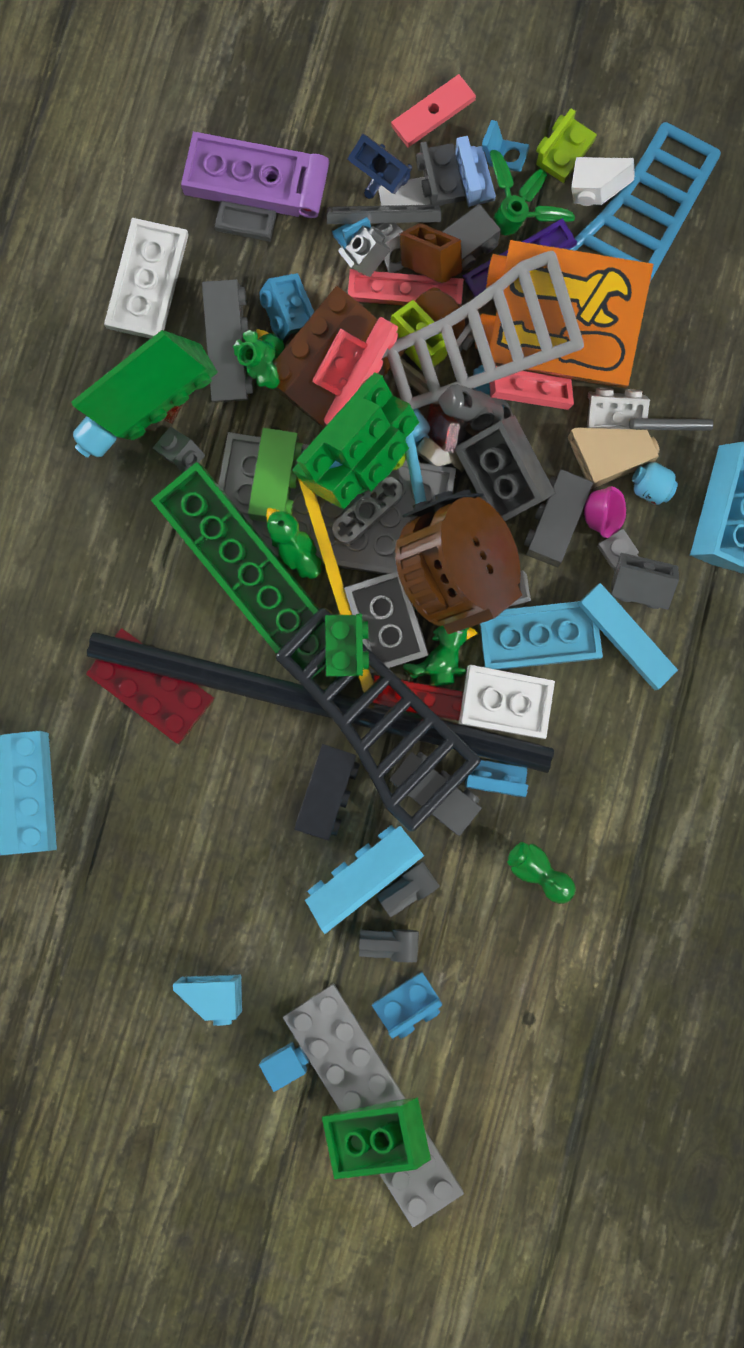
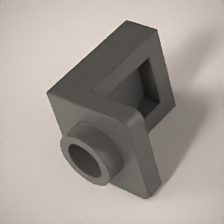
[153,426,205,473]

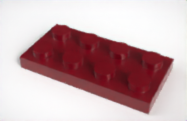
[86,628,215,745]

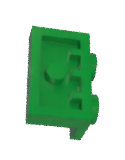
[325,614,369,677]

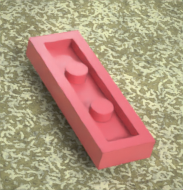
[490,366,574,410]

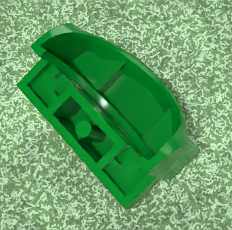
[292,372,419,510]

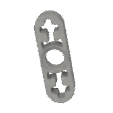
[332,477,402,545]

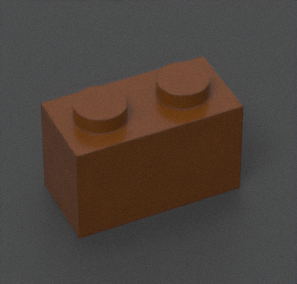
[399,223,462,283]

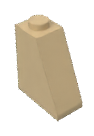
[568,428,660,489]

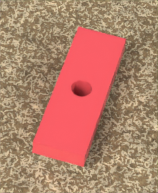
[391,74,476,148]

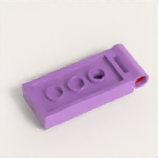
[181,131,330,218]

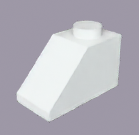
[571,157,635,206]

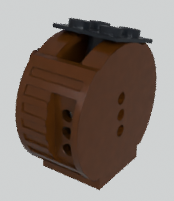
[395,490,522,634]

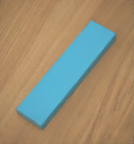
[578,583,678,691]

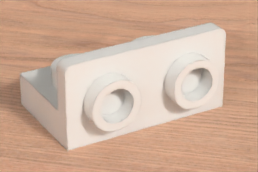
[587,388,650,429]

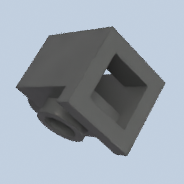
[338,225,391,277]

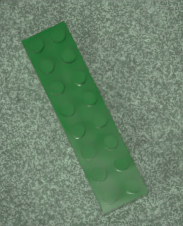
[151,462,326,678]

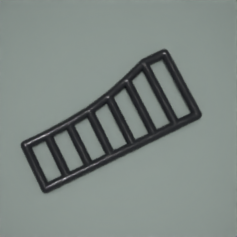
[276,607,481,831]

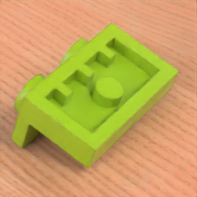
[536,108,597,183]

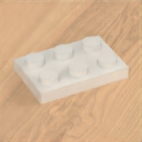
[459,665,555,739]

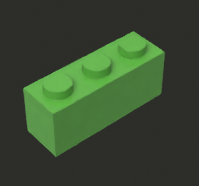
[248,428,303,522]

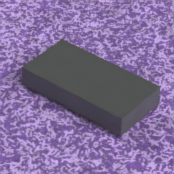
[215,200,276,242]

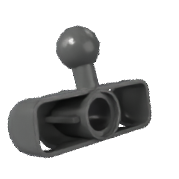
[438,384,513,444]

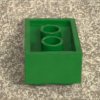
[322,1097,431,1179]

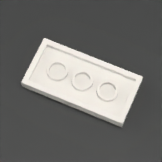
[104,218,189,339]

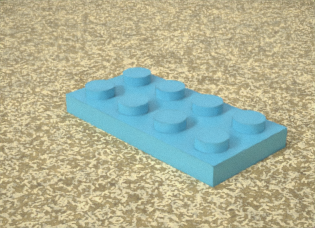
[479,601,603,670]

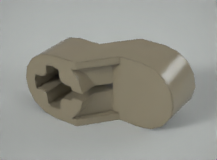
[416,437,465,474]

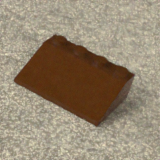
[273,285,407,429]

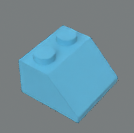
[173,975,242,1026]

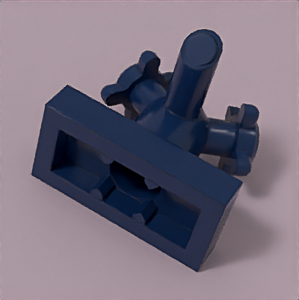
[347,134,412,199]

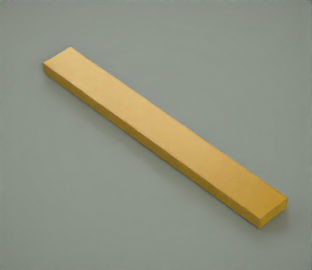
[298,478,377,698]

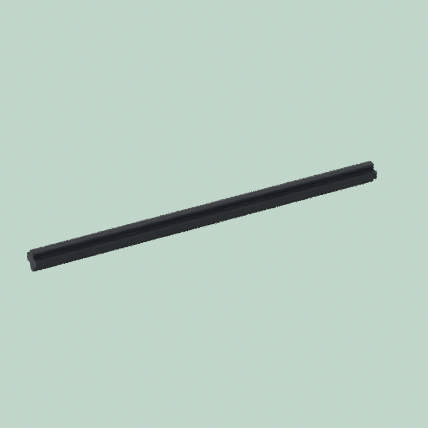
[87,632,554,773]

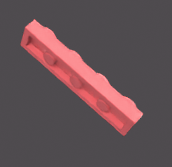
[348,269,464,306]

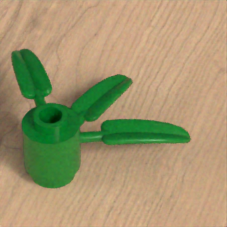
[490,150,575,235]

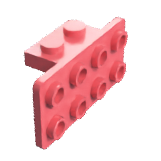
[312,317,398,425]

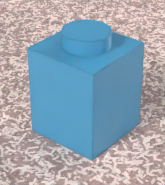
[259,1042,309,1092]

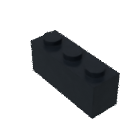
[294,744,360,841]

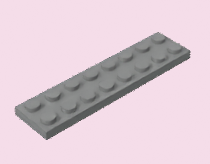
[283,983,464,1228]

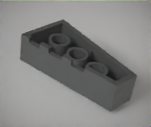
[202,279,253,403]

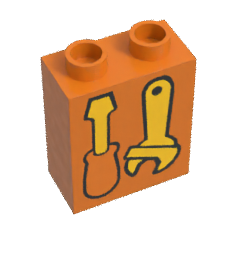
[475,240,654,389]

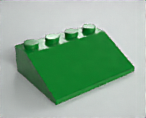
[71,330,218,440]

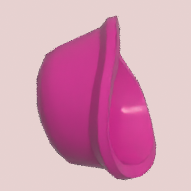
[584,486,626,538]

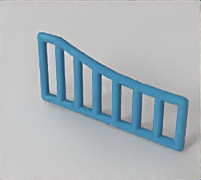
[570,122,721,282]

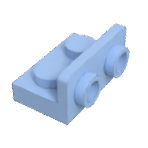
[455,136,496,207]

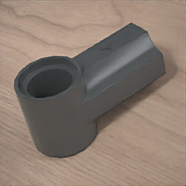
[376,861,440,917]
[359,929,419,962]

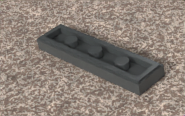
[327,204,441,224]

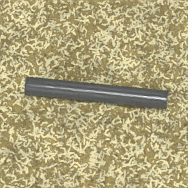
[629,418,713,431]

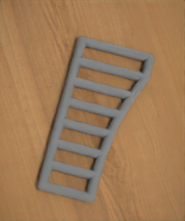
[382,251,584,410]

